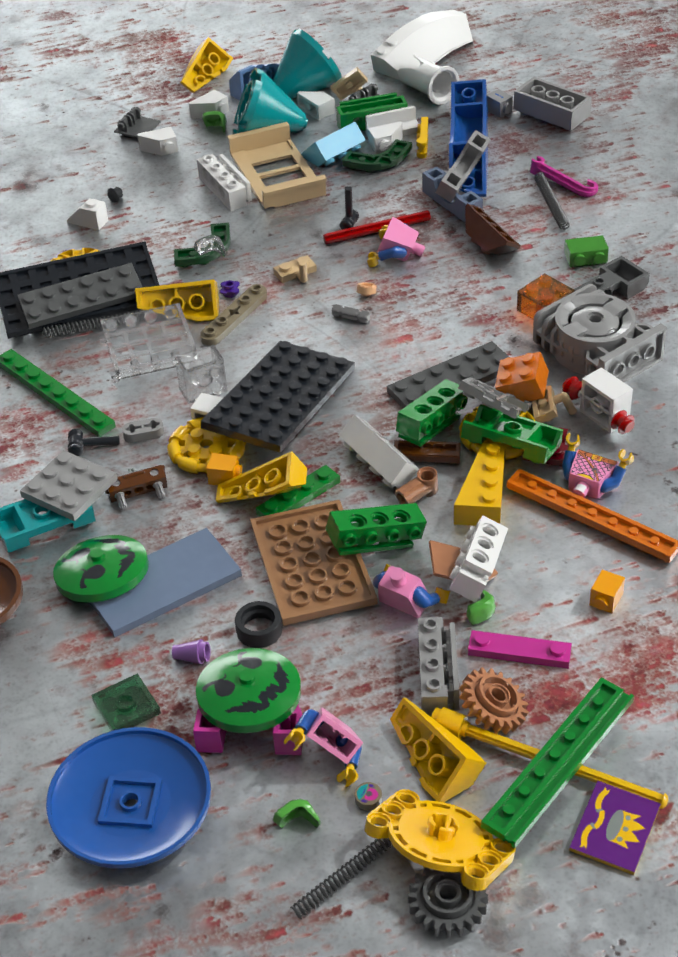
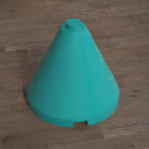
[273,29,342,99]
[233,68,308,134]

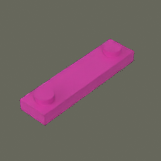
[468,630,572,669]

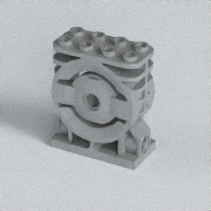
[533,284,667,383]

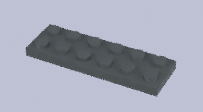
[17,263,143,329]
[387,341,509,408]

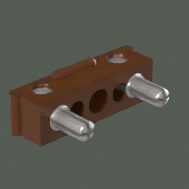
[105,465,167,509]

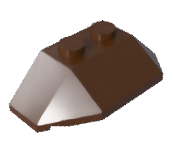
[465,203,521,255]

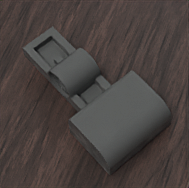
[570,256,650,299]

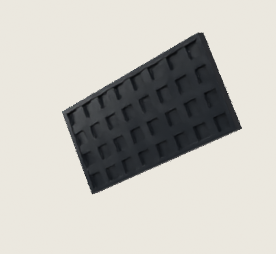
[0,241,160,339]
[201,341,355,453]

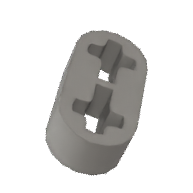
[122,418,164,443]

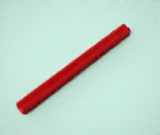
[323,210,431,244]

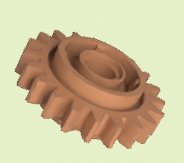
[459,667,529,734]

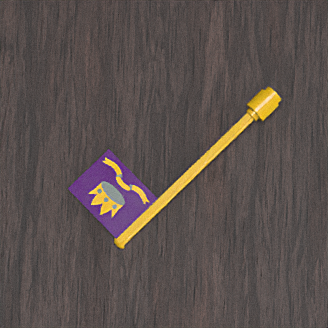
[431,707,668,875]

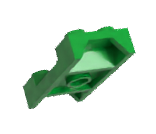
[461,404,563,464]

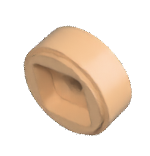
[356,282,377,297]

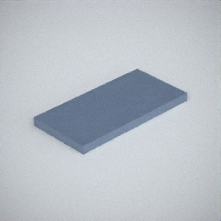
[90,528,242,638]

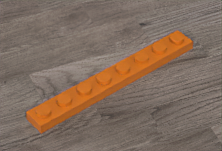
[507,468,678,563]

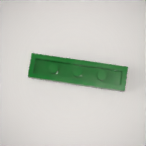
[256,465,341,517]

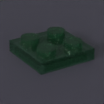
[91,673,161,731]

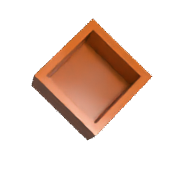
[495,352,549,402]

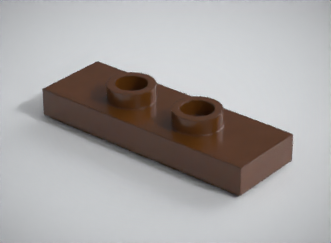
[394,440,461,463]

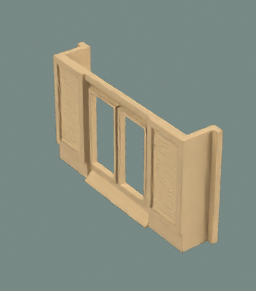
[227,122,327,209]

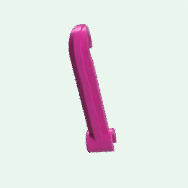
[530,156,599,197]

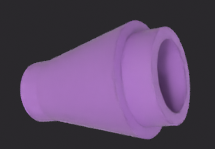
[172,639,211,664]

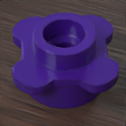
[220,280,240,298]

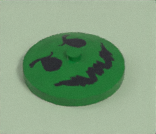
[53,535,149,602]
[196,648,301,733]

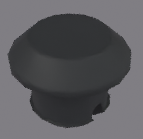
[107,187,123,202]

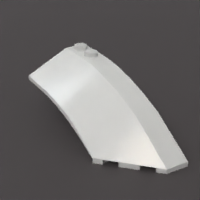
[371,10,473,80]

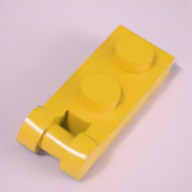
[416,117,428,159]

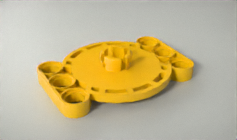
[364,789,516,891]

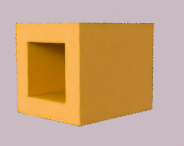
[206,453,242,486]
[589,569,625,613]

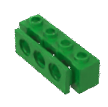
[336,92,408,131]
[396,379,468,447]
[325,503,427,556]

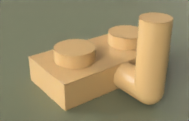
[331,67,368,101]
[273,255,317,283]
[532,385,577,423]

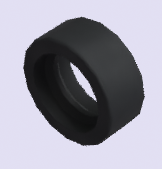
[235,601,283,648]

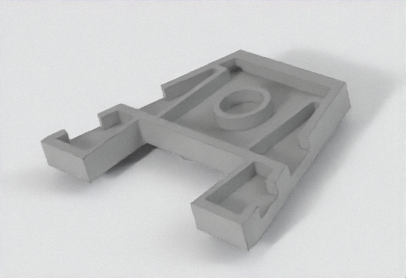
[458,377,532,419]

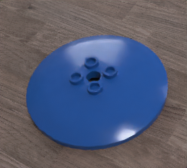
[46,727,211,868]

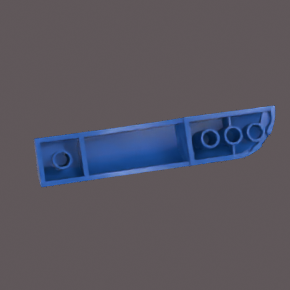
[449,79,488,197]

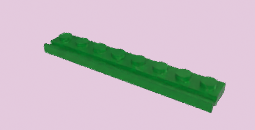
[481,677,634,849]

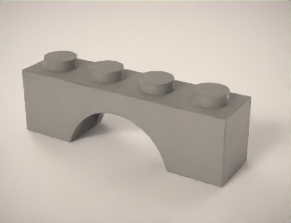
[435,130,491,202]

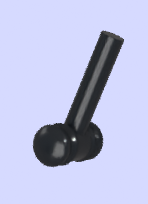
[340,186,359,230]
[68,429,120,456]

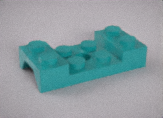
[0,499,96,553]

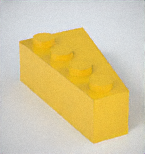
[454,443,505,526]

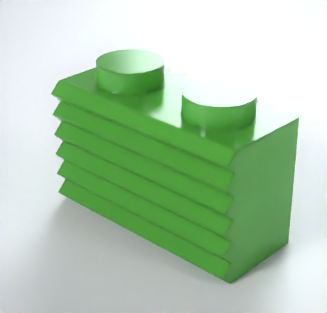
[564,235,609,268]

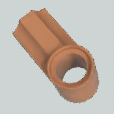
[395,466,438,504]

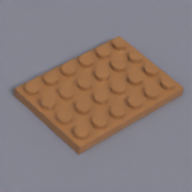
[250,499,378,626]

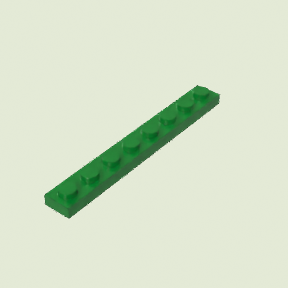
[0,349,116,437]

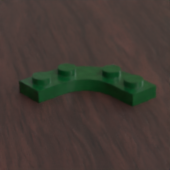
[342,139,412,172]
[174,222,231,267]

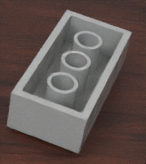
[513,77,592,131]

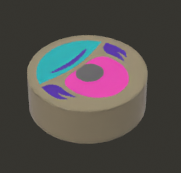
[355,782,382,811]

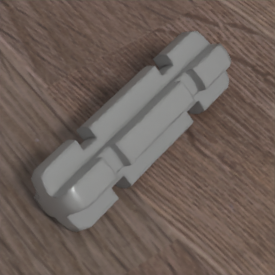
[332,304,370,323]

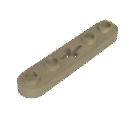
[200,284,267,346]

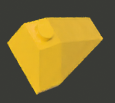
[180,37,233,93]
[135,279,219,322]
[216,451,307,503]
[390,697,486,802]

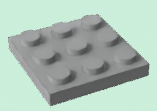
[20,450,118,521]

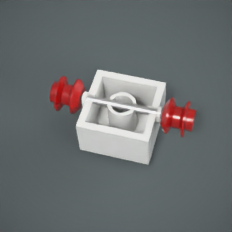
[562,367,635,435]

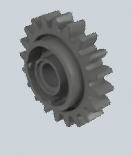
[408,867,488,938]

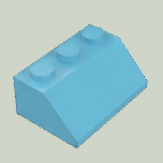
[301,122,366,167]

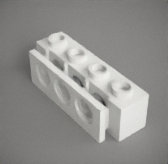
[197,154,252,211]
[449,515,508,603]

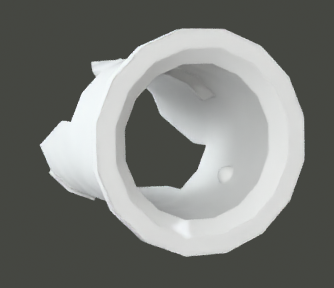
[398,55,459,105]

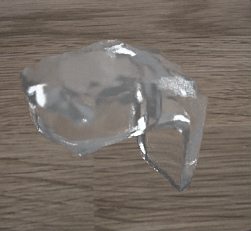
[194,235,226,257]

